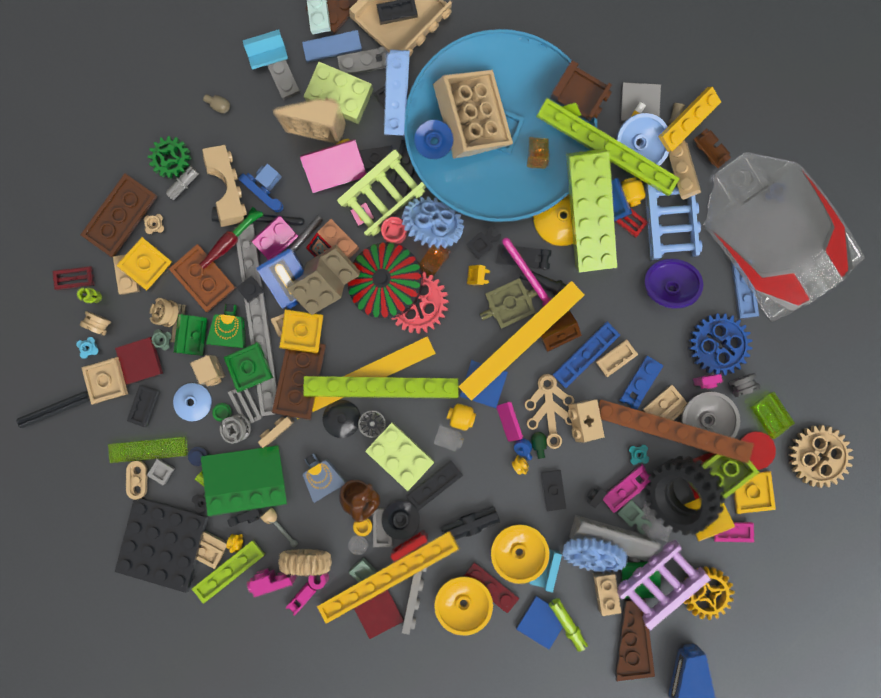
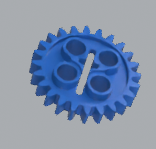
[689,313,753,375]

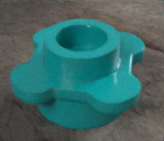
[629,445,649,465]

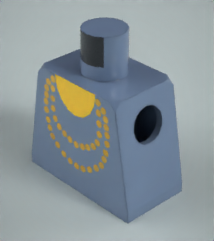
[303,453,347,503]

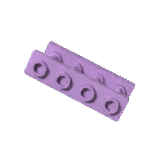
[617,540,710,630]

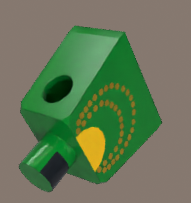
[206,304,246,348]

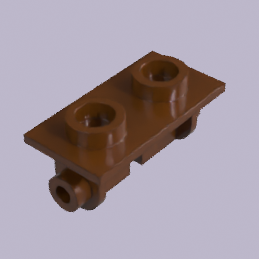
[694,128,731,168]

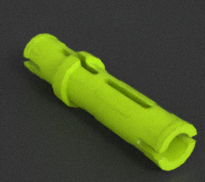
[549,598,588,652]

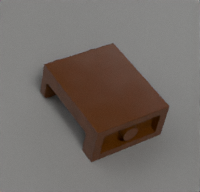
[550,60,612,122]

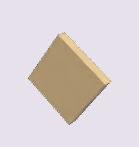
[82,357,128,404]

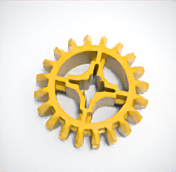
[683,566,735,620]

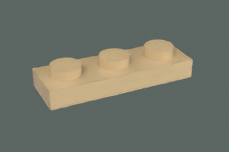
[669,140,701,200]

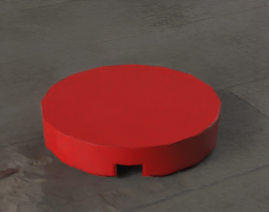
[739,431,776,470]

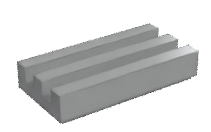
[228,388,263,426]

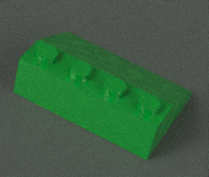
[201,445,287,516]

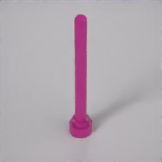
[502,237,552,307]

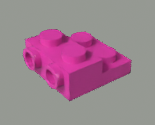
[247,568,297,597]

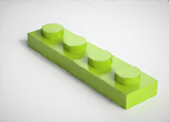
[192,540,265,604]

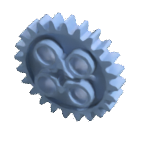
[401,196,464,249]
[562,538,627,573]

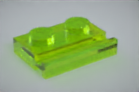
[751,392,795,439]

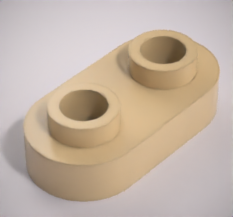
[126,460,148,500]

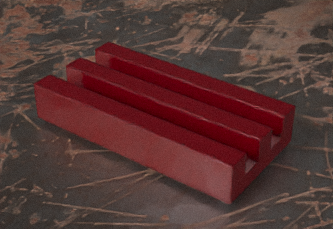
[52,266,94,290]

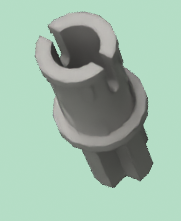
[166,165,199,200]

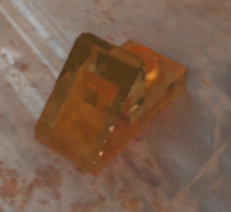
[527,137,549,169]
[420,244,451,277]

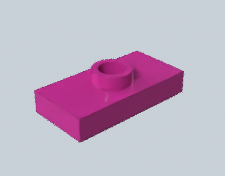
[714,522,754,542]

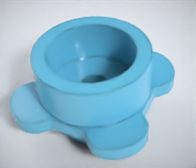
[76,337,99,359]

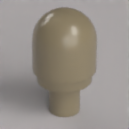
[203,94,230,113]

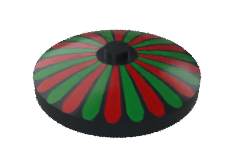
[347,242,423,319]

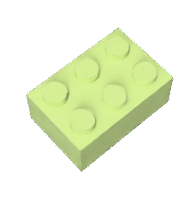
[304,62,373,124]
[365,422,434,491]

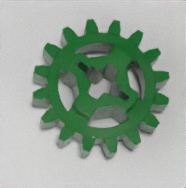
[148,136,191,179]

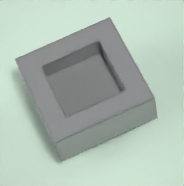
[147,459,175,485]

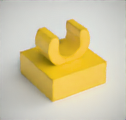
[467,265,490,285]

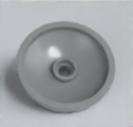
[682,392,740,438]

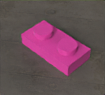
[693,374,723,389]

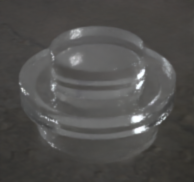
[348,535,368,555]

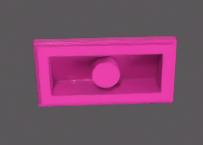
[496,402,523,442]

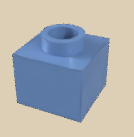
[255,164,282,191]

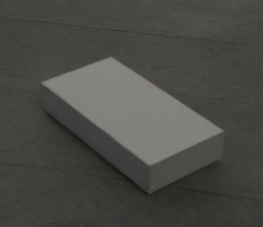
[373,508,393,547]

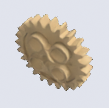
[788,425,853,488]

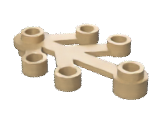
[524,374,574,449]

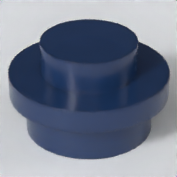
[188,447,208,466]

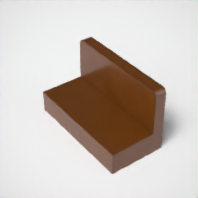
[541,310,582,352]

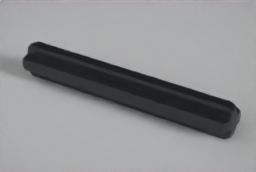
[16,391,90,428]

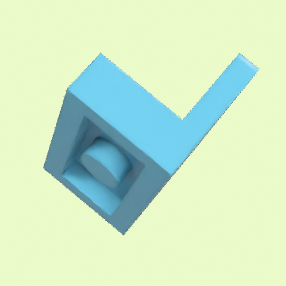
[242,29,288,69]
[529,549,562,592]

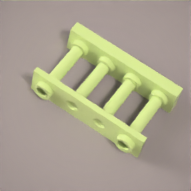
[337,149,426,236]

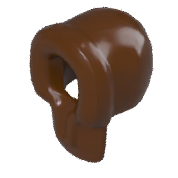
[339,480,380,523]

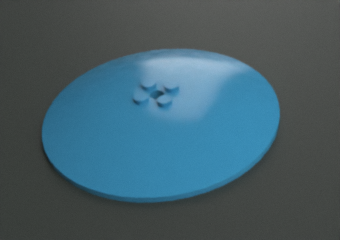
[404,29,597,222]

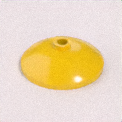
[533,194,573,246]
[491,524,549,584]
[435,576,493,635]

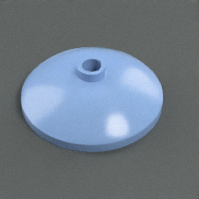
[616,113,669,166]

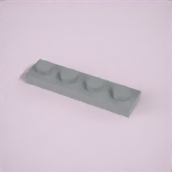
[402,567,427,634]

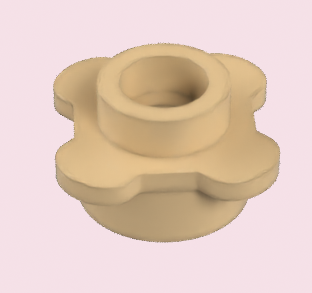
[144,214,164,234]

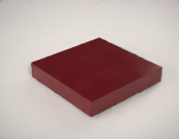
[115,337,163,385]
[354,589,404,639]

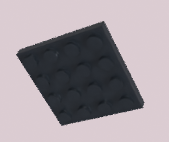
[115,498,208,593]

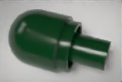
[531,432,547,459]

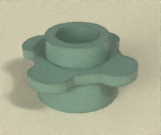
[152,329,172,350]

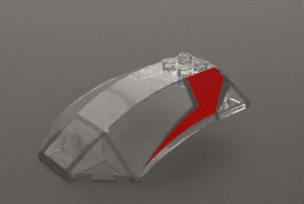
[704,152,865,322]

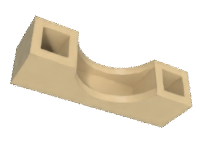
[202,145,247,227]

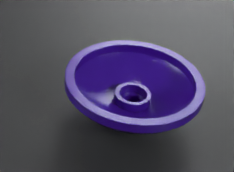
[644,259,703,308]

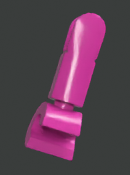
[286,572,329,616]

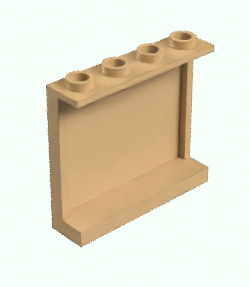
[349,0,452,56]

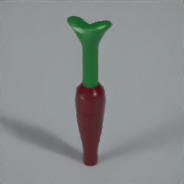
[199,207,264,269]

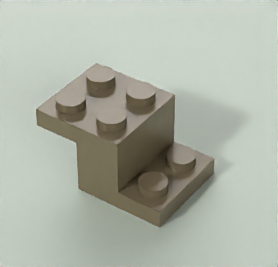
[287,245,360,315]

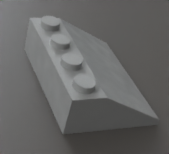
[569,515,660,562]

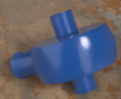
[514,438,532,461]

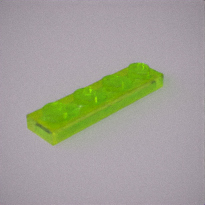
[108,436,188,463]

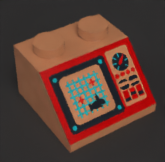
[306,219,359,259]

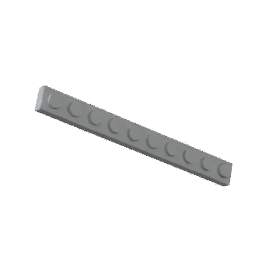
[234,224,277,416]

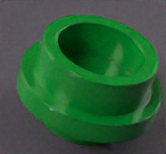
[212,403,232,422]

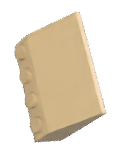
[433,70,513,159]
[274,98,346,144]

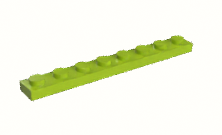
[536,98,680,196]
[304,376,458,399]

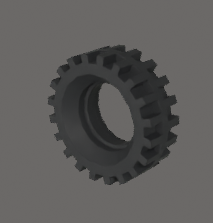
[646,456,725,535]

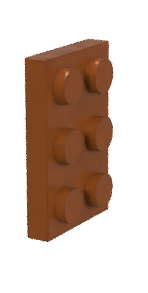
[169,244,236,313]

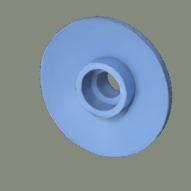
[173,383,212,421]

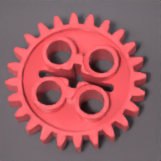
[391,272,449,334]

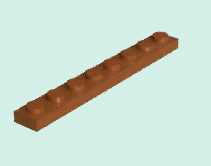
[599,399,754,463]

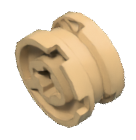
[150,298,179,327]
[79,311,111,336]

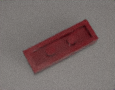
[463,561,519,614]

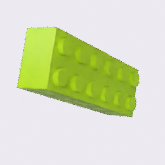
[566,149,617,272]

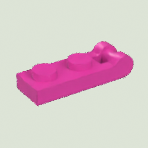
[602,464,651,513]

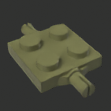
[479,278,538,329]

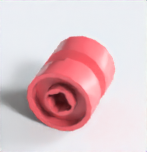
[381,217,407,244]

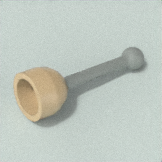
[260,507,298,547]

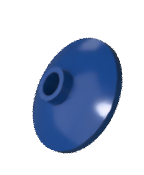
[414,120,453,159]

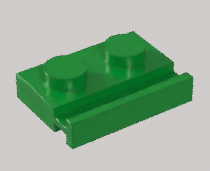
[174,314,207,356]

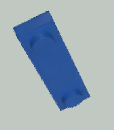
[552,321,620,388]

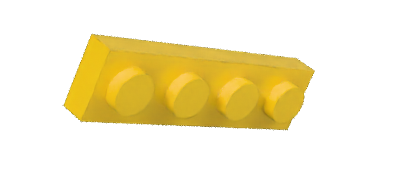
[658,87,721,152]

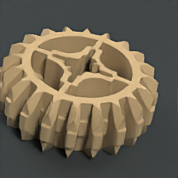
[278,549,332,576]

